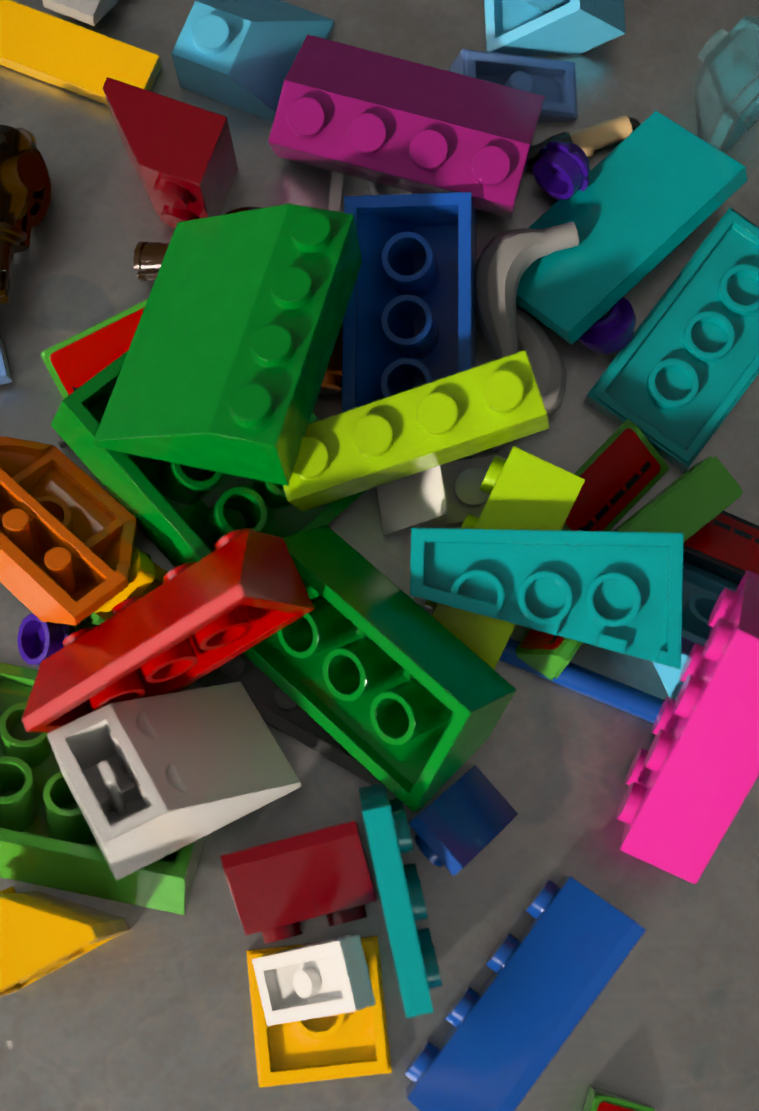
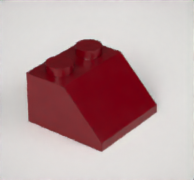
[103,77,238,228]
[220,820,377,944]

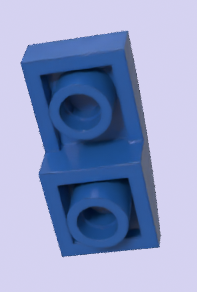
[408,765,518,876]

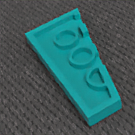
[410,528,684,669]

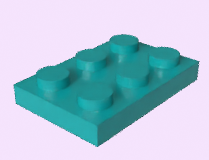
[359,783,442,1018]

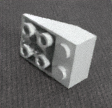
[47,681,301,881]

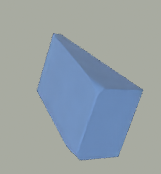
[449,49,578,123]

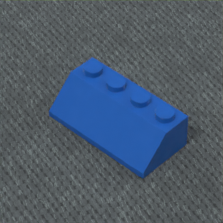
[342,192,477,459]
[404,876,646,1111]

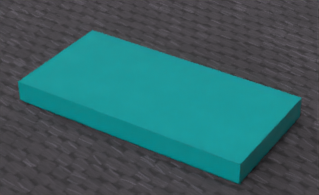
[516,111,748,345]
[584,207,759,473]

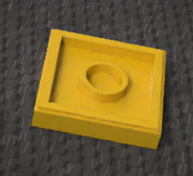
[246,935,392,1087]

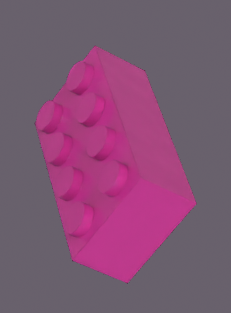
[616,570,759,885]

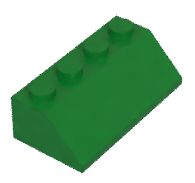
[243,525,517,812]

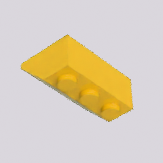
[0,886,130,998]

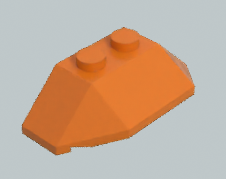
[0,437,138,625]

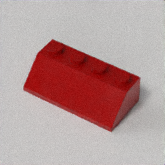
[22,528,314,733]

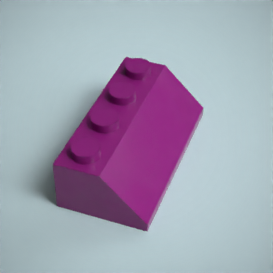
[268,34,545,219]

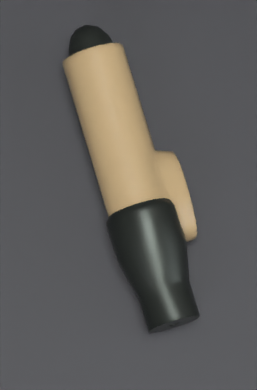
[527,115,640,167]

